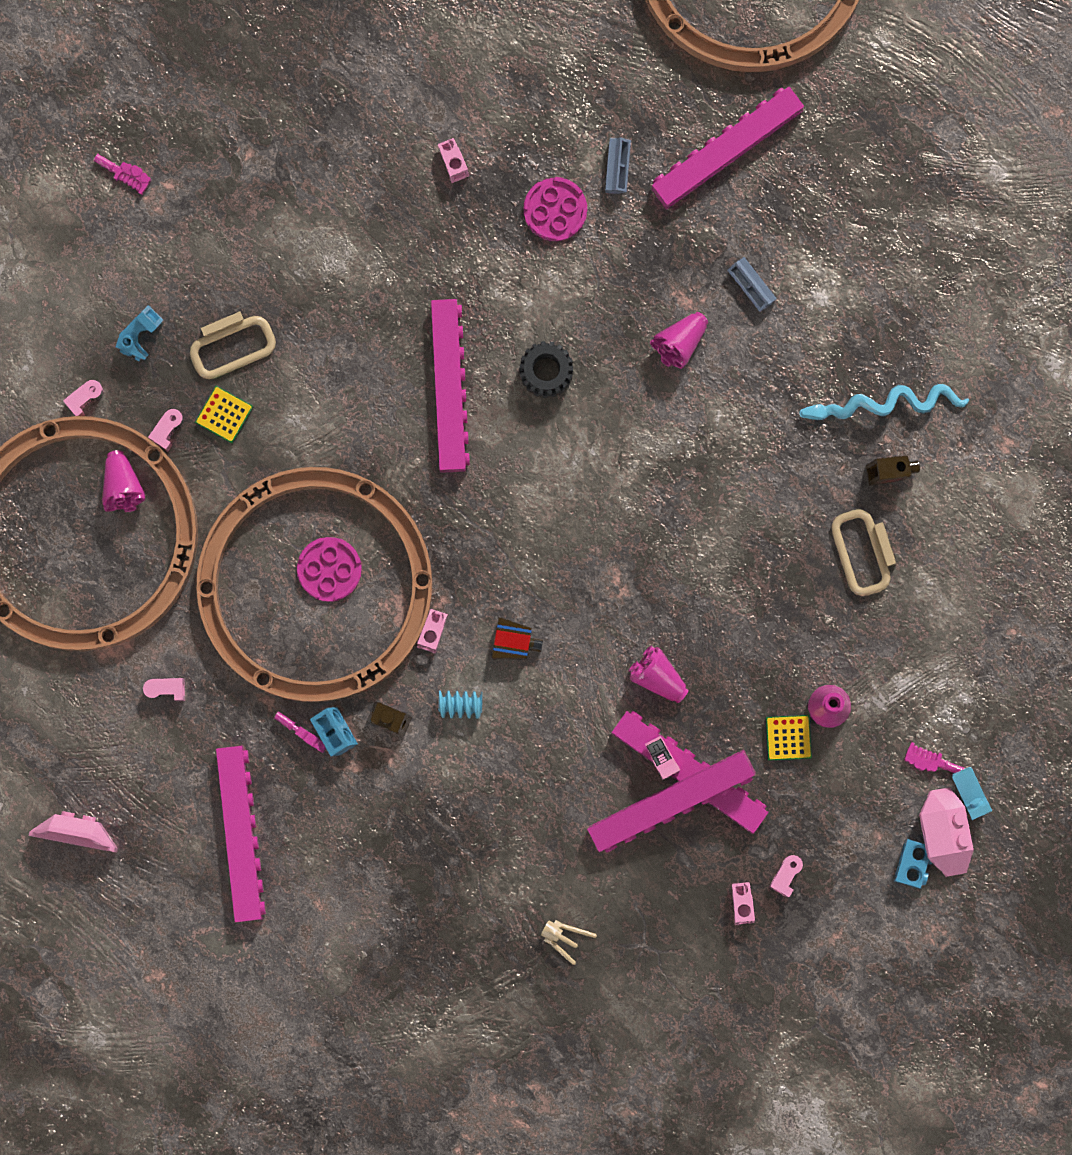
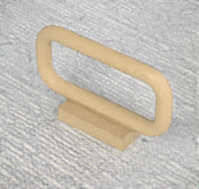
[190,312,276,379]
[831,509,897,596]

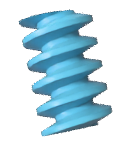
[438,690,483,719]

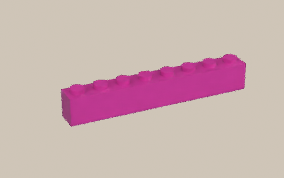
[651,87,804,210]
[431,299,470,473]
[611,711,768,834]
[216,746,266,922]
[587,749,756,853]

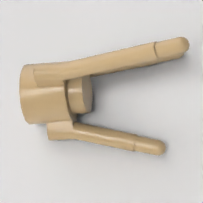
[541,920,597,965]

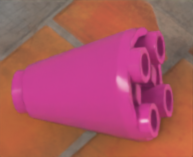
[650,312,709,369]
[102,450,145,512]
[629,646,688,703]
[808,685,851,728]

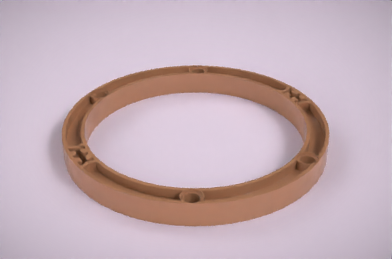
[645,0,859,72]
[0,416,198,651]
[196,467,433,703]

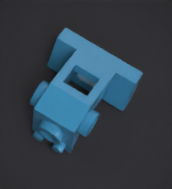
[116,305,163,361]

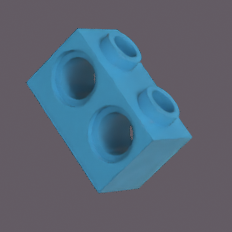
[310,707,358,757]
[893,839,932,889]

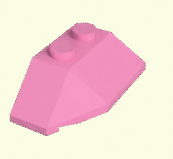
[919,787,973,877]
[29,811,118,853]

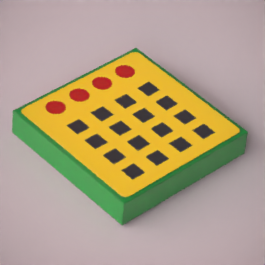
[195,386,254,444]
[766,715,812,761]

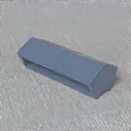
[605,138,631,194]
[728,257,777,311]

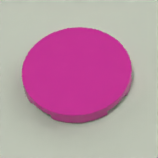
[524,177,587,241]
[297,537,362,602]

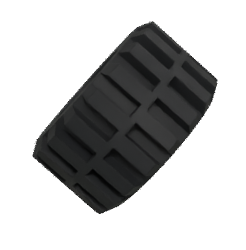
[519,341,573,398]

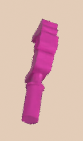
[94,154,151,195]
[274,711,326,753]
[904,742,965,773]

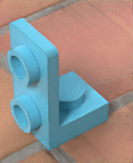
[952,767,992,820]

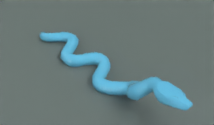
[799,384,969,420]

